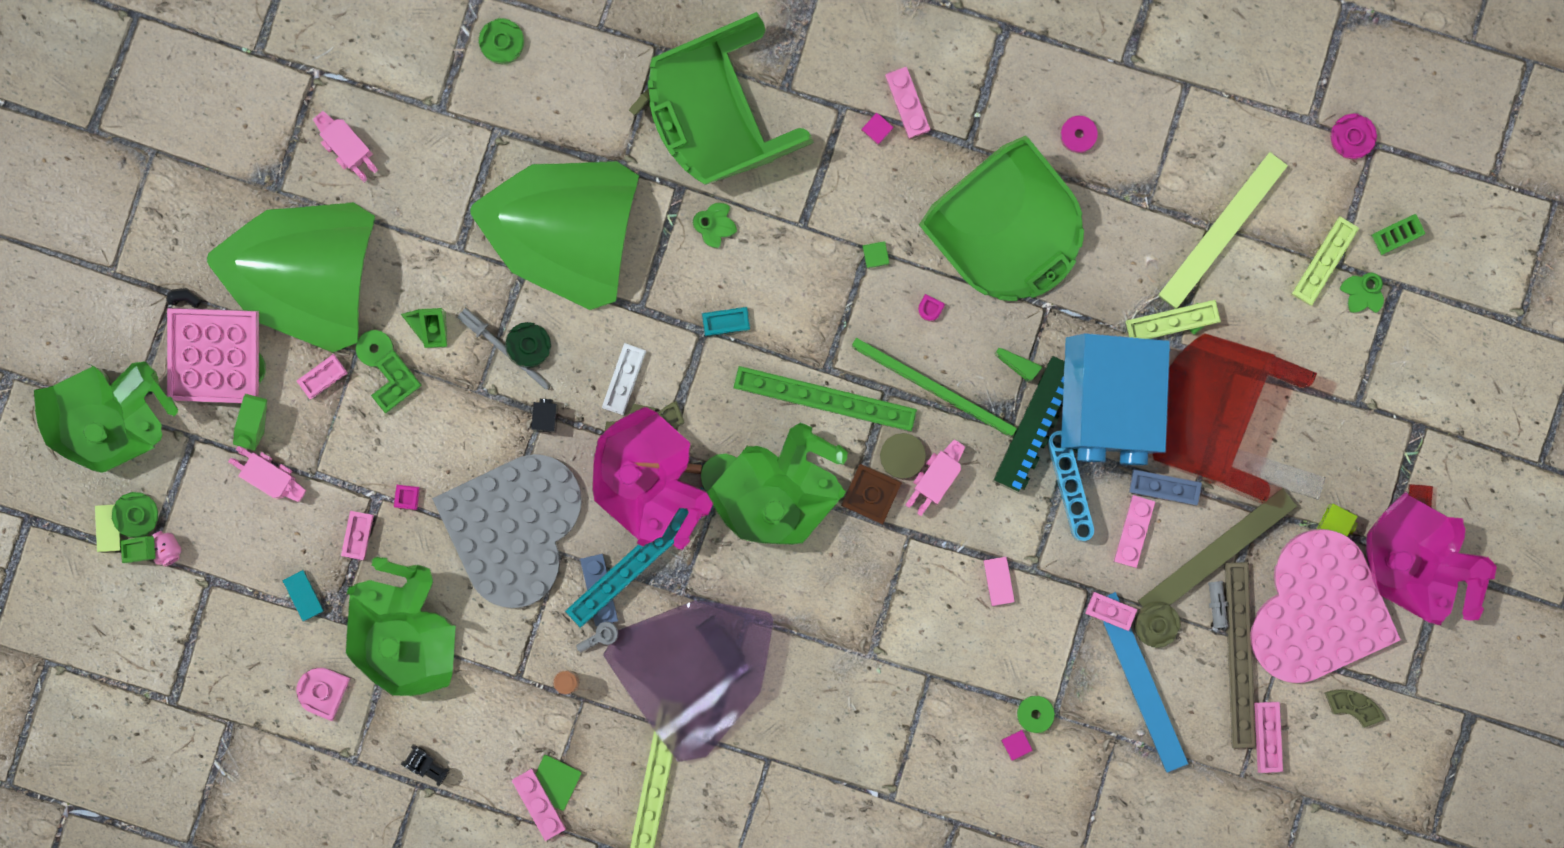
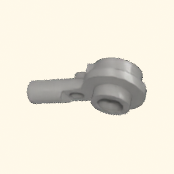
[576,622,618,653]

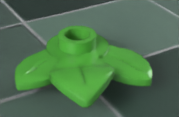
[693,203,737,248]
[1340,273,1384,313]

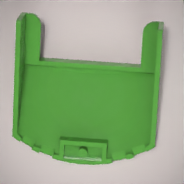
[648,12,814,185]

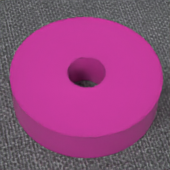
[1060,116,1098,153]

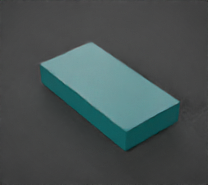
[702,307,750,337]
[282,570,324,622]

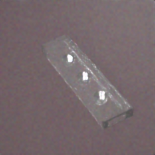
[1230,449,1326,500]

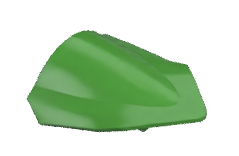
[470,161,639,310]
[207,202,375,353]

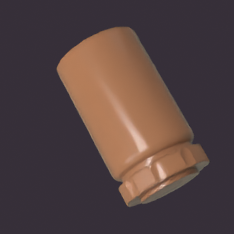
[554,671,580,694]

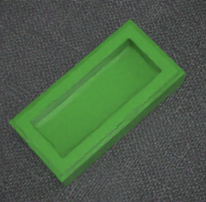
[120,536,156,563]

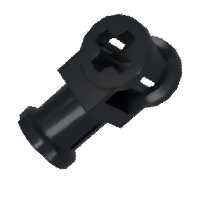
[401,744,450,787]

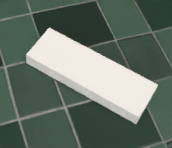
[602,343,646,416]

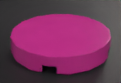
[1330,113,1377,160]

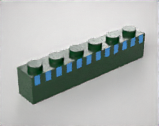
[992,356,1065,493]

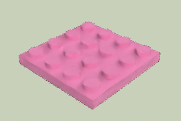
[167,308,259,403]

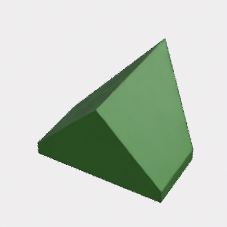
[401,308,447,348]

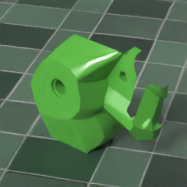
[34,361,178,473]
[707,422,848,545]

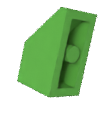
[233,393,267,451]

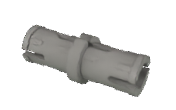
[1208,581,1228,629]

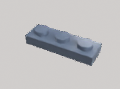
[1129,470,1202,506]
[580,554,618,626]

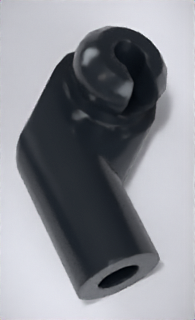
[166,288,202,309]

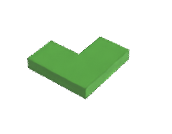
[371,349,422,414]

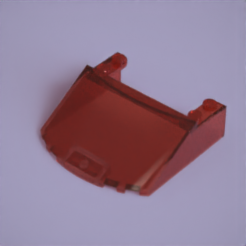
[1152,333,1317,504]

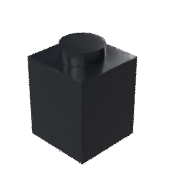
[531,398,558,433]

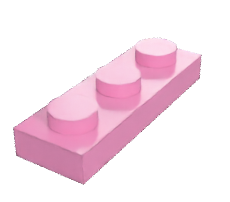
[885,67,930,139]
[1113,495,1155,568]
[1254,702,1283,773]
[511,768,566,841]

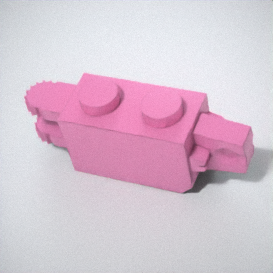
[313,111,378,182]
[906,440,965,516]
[228,446,307,502]

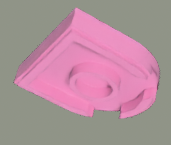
[296,668,351,721]

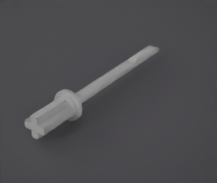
[457,307,550,389]

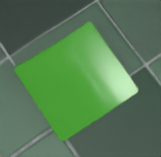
[536,755,581,811]

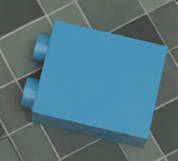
[1061,334,1170,465]

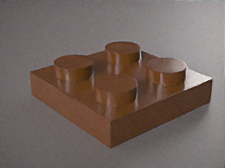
[841,464,902,525]

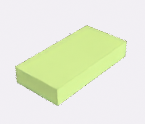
[95,505,121,552]

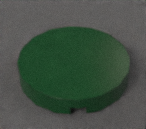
[505,322,551,368]

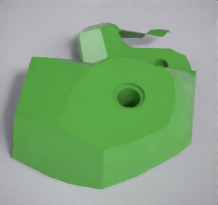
[346,557,456,696]

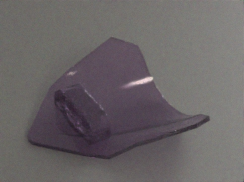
[603,600,773,762]

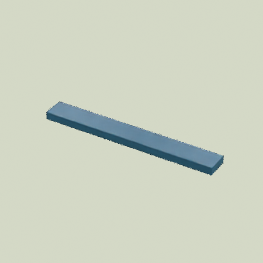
[1102,592,1188,773]

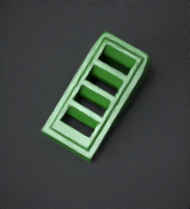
[1371,214,1425,255]
[994,348,1042,383]

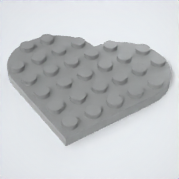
[432,454,582,608]

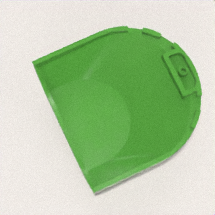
[919,135,1084,301]

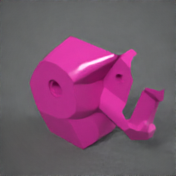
[593,407,713,550]
[1366,491,1497,626]

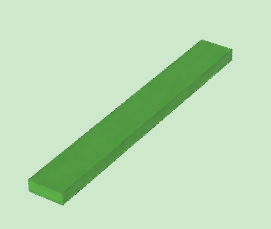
[852,338,1017,437]
[733,366,917,432]

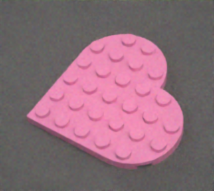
[1250,529,1401,683]

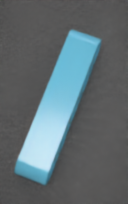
[1047,431,1094,542]

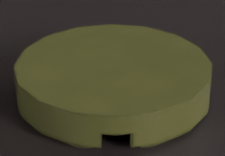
[880,433,926,479]
[1134,601,1181,648]

